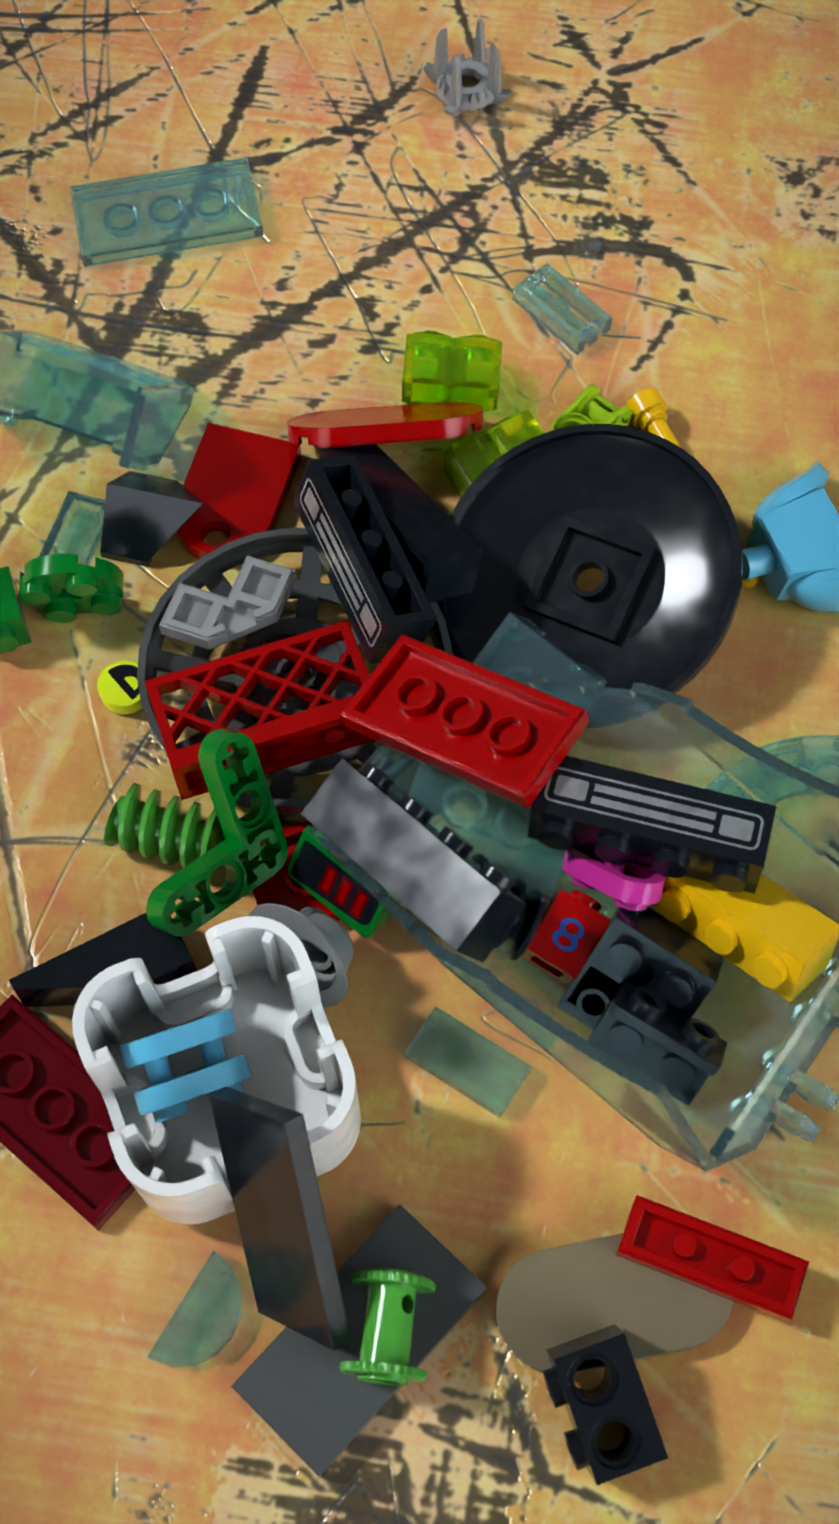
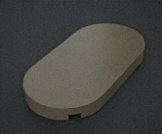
[496,1233,734,1374]

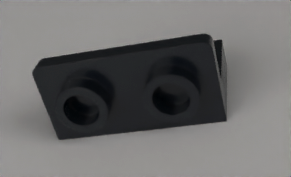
[586,980,727,1106]

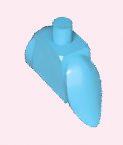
[742,460,839,613]

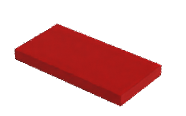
[339,634,590,809]

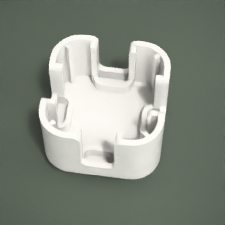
[72,916,361,1224]

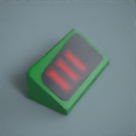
[288,825,394,939]

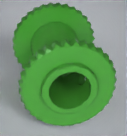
[339,1268,436,1386]

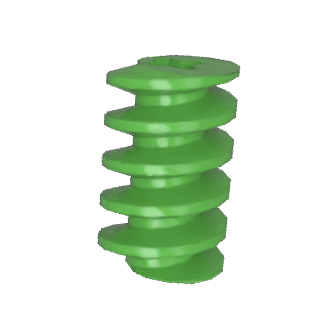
[104,783,226,875]

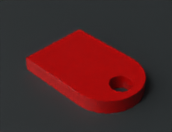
[177,422,301,560]

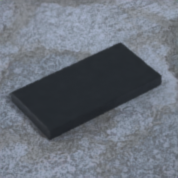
[209,1087,351,1350]

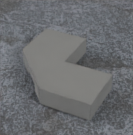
[159,555,297,650]

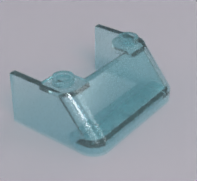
[0,329,196,471]

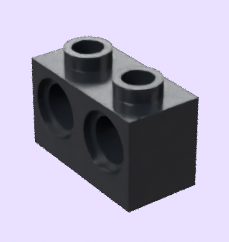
[542,1324,668,1485]

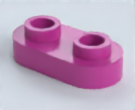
[562,848,665,911]

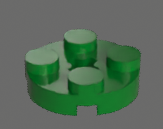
[19,554,124,623]

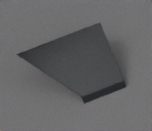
[100,471,203,567]

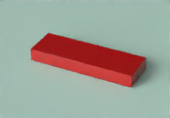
[616,1195,809,1323]

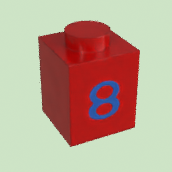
[520,889,611,985]

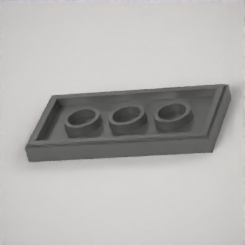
[231,1204,487,1477]

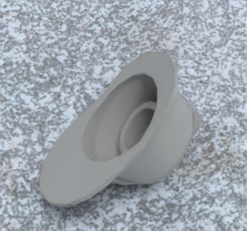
[249,903,354,1007]

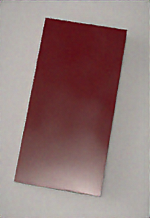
[0,995,135,1231]

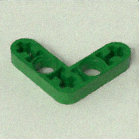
[146,728,288,937]

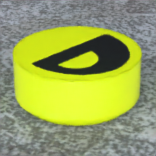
[97,660,142,715]

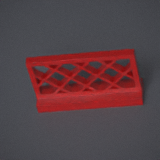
[144,620,375,800]

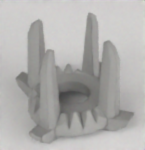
[424,19,512,117]

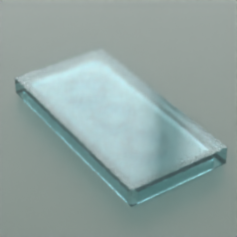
[70,157,264,267]

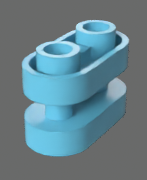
[119,1009,252,1123]

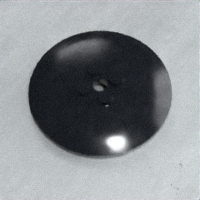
[436,424,743,725]

